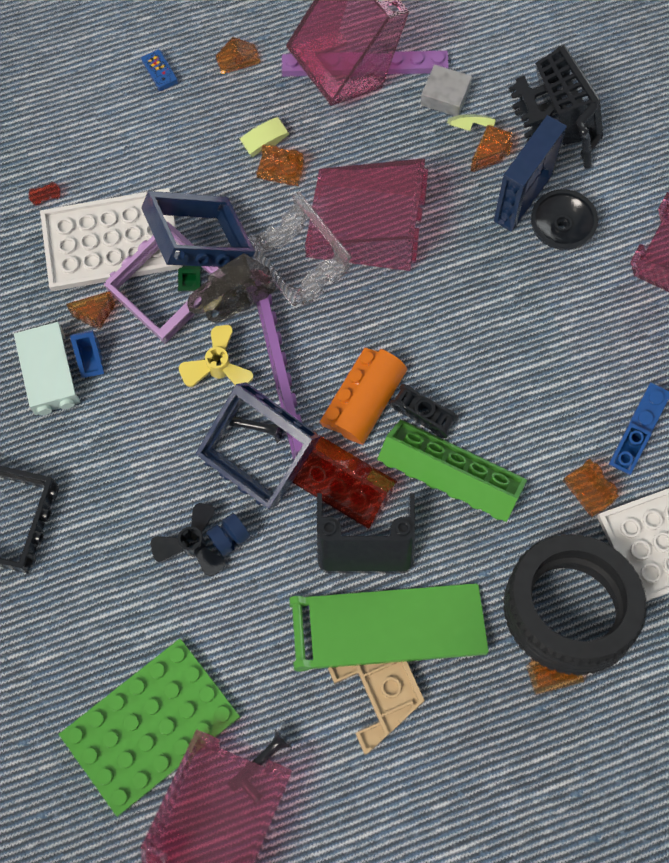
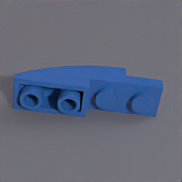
[608,382,669,475]

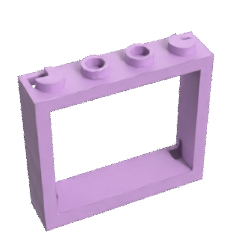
[104,221,227,344]

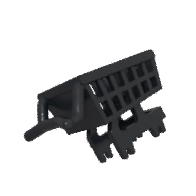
[509,45,603,169]

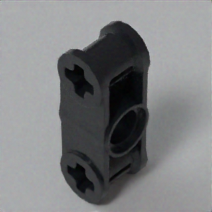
[389,384,459,438]

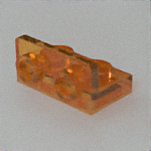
[256,145,305,187]
[563,459,619,518]
[526,658,584,695]

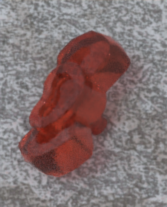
[28,182,61,206]

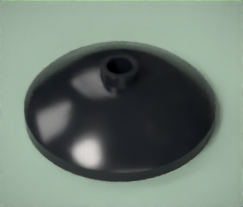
[531,189,598,250]

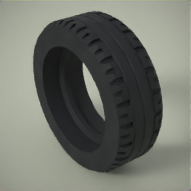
[503,534,647,675]

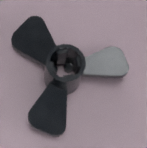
[150,503,226,577]

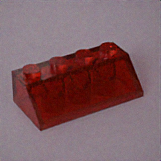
[292,434,398,529]

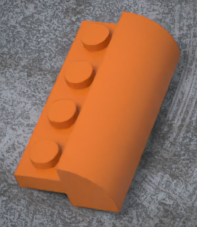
[320,347,408,445]

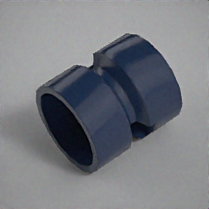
[206,513,251,557]

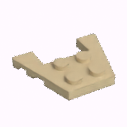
[328,661,424,755]

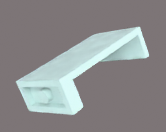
[14,322,80,415]

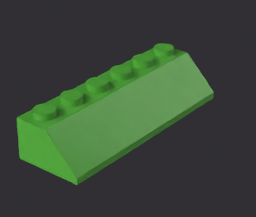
[377,419,527,522]

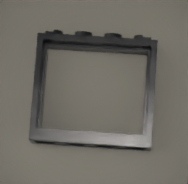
[0,466,59,574]

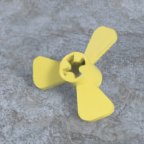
[179,325,254,387]

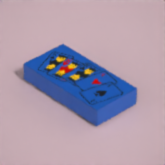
[141,49,178,92]

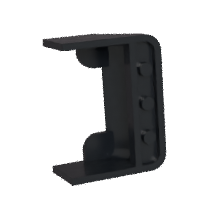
[317,493,415,574]

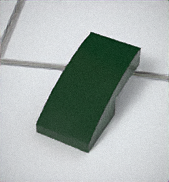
[178,265,202,292]

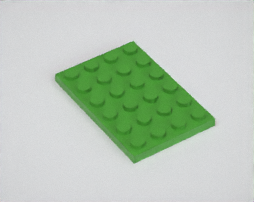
[59,639,241,817]

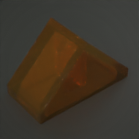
[215,37,261,74]
[66,291,116,330]

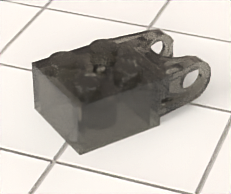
[187,253,276,323]

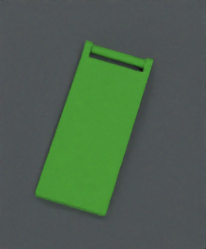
[289,584,489,672]

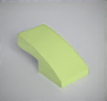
[447,114,496,131]
[240,117,289,157]

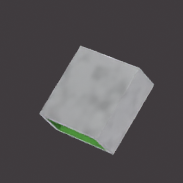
[421,65,472,116]

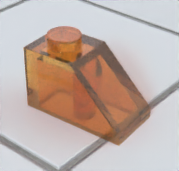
[470,125,513,172]

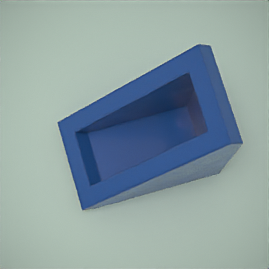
[70,330,104,378]

